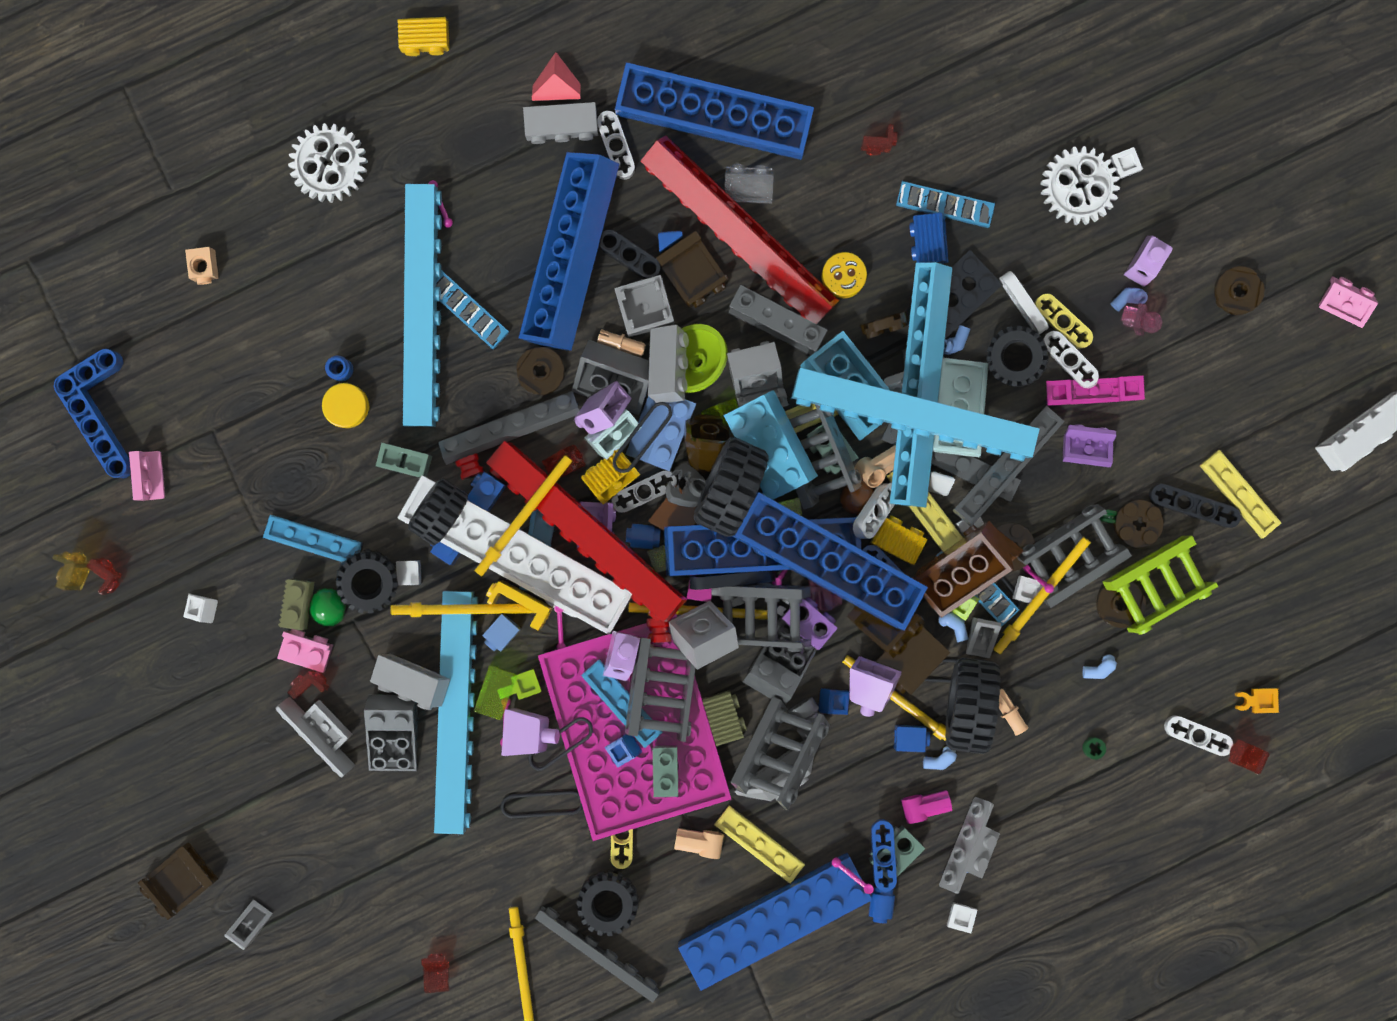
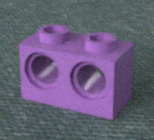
[781,597,837,650]

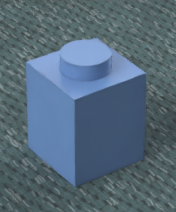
[482,614,522,652]

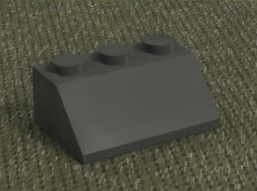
[572,340,649,415]

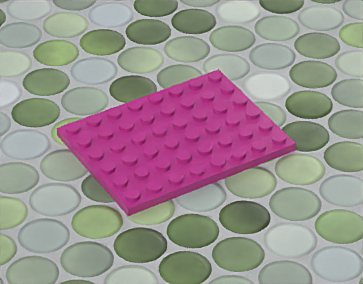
[538,614,731,841]

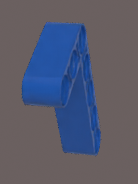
[54,349,131,478]

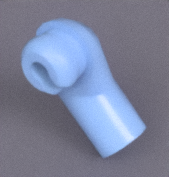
[939,612,969,642]
[1082,654,1117,679]
[923,746,957,770]

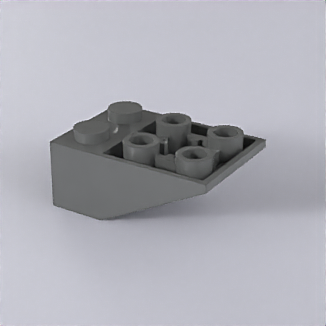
[743,616,817,705]
[364,694,418,771]

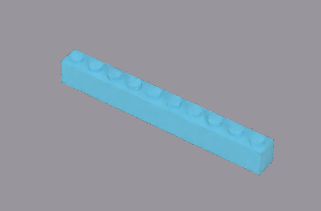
[403,184,442,427]
[890,262,952,508]
[791,368,1040,461]
[434,591,478,834]

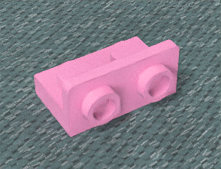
[1318,276,1378,328]
[129,451,165,501]
[277,629,333,673]

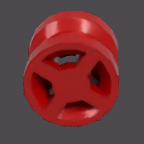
[455,454,484,480]

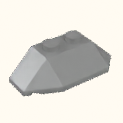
[734,741,814,801]

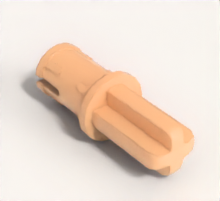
[597,329,646,357]
[999,689,1028,735]

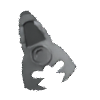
[666,463,706,507]

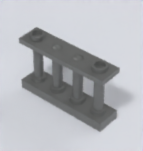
[728,285,827,356]
[789,404,862,510]
[1017,504,1132,608]
[711,584,811,652]
[625,637,695,742]
[731,697,829,810]

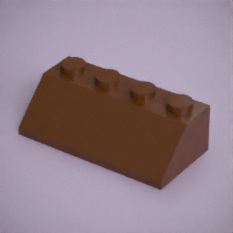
[912,521,1014,618]

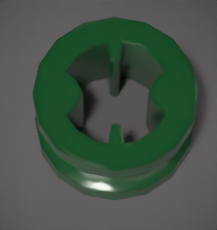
[1099,510,1118,523]
[1082,737,1106,760]

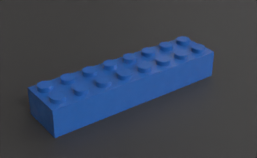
[615,62,814,160]
[519,152,619,351]
[732,492,928,631]
[664,517,861,576]
[678,853,872,991]

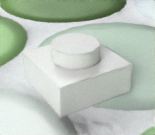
[1110,147,1143,179]
[1012,576,1043,603]
[947,902,977,933]

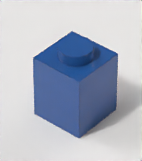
[894,725,930,752]

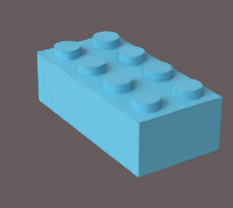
[800,331,891,440]
[724,390,818,500]

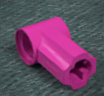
[901,790,952,824]

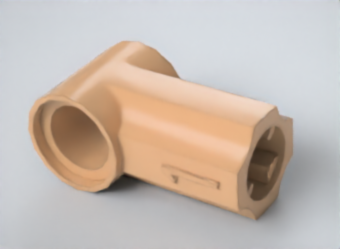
[855,445,896,488]
[674,828,724,859]

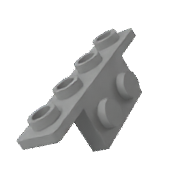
[275,697,355,777]
[939,797,1000,894]

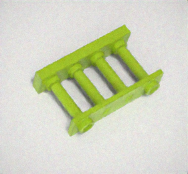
[1103,536,1218,635]

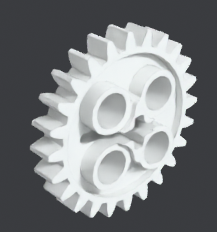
[288,123,368,203]
[1040,146,1120,225]

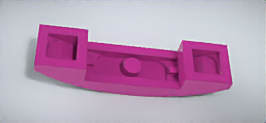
[1046,376,1145,405]

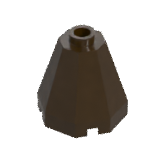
[684,414,734,476]

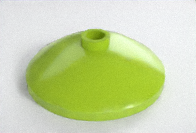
[682,324,728,393]

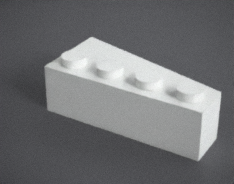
[1315,391,1397,472]

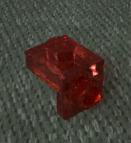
[861,124,897,155]
[542,445,585,481]
[86,557,122,595]
[287,670,329,699]
[1228,739,1269,774]
[421,954,450,993]

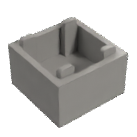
[614,275,674,337]
[727,341,783,398]
[669,601,739,669]

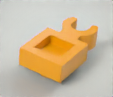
[1235,688,1279,713]

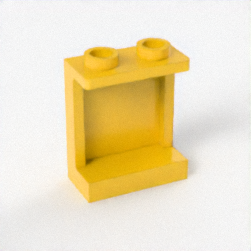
[486,580,553,631]

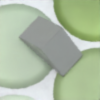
[966,617,1001,658]
[224,900,273,950]

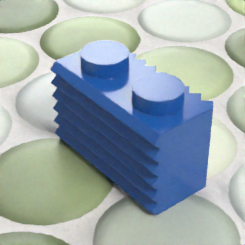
[910,213,948,264]

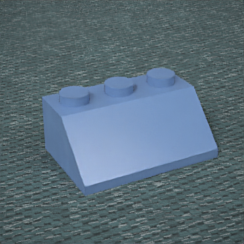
[625,396,696,472]

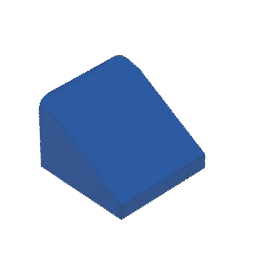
[658,231,683,254]
[819,688,850,715]
[605,734,642,768]

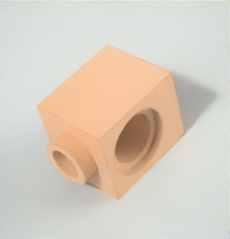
[185,247,219,285]

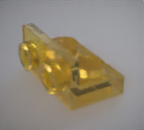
[52,551,93,590]

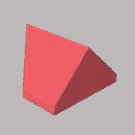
[532,52,581,101]

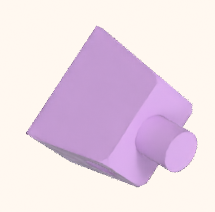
[1124,236,1173,287]
[574,381,632,434]
[603,631,640,681]
[850,656,901,717]
[502,708,560,756]

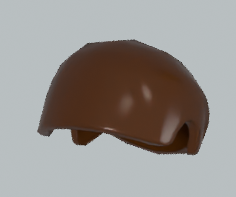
[840,480,876,517]

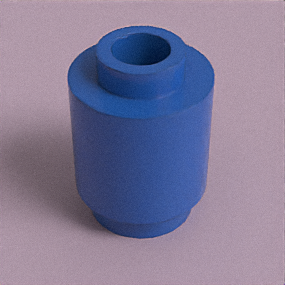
[325,356,353,382]
[626,524,661,549]
[868,887,895,923]

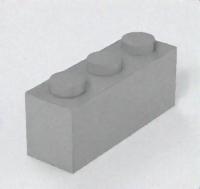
[523,102,598,144]
[648,325,689,403]
[370,654,450,710]

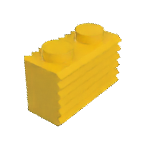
[398,17,449,56]
[581,449,640,505]
[870,515,928,565]

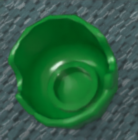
[309,588,346,627]

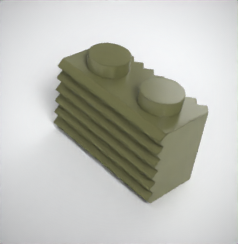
[278,579,315,630]
[702,690,747,746]

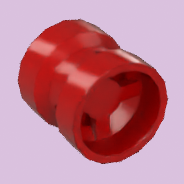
[646,618,672,643]

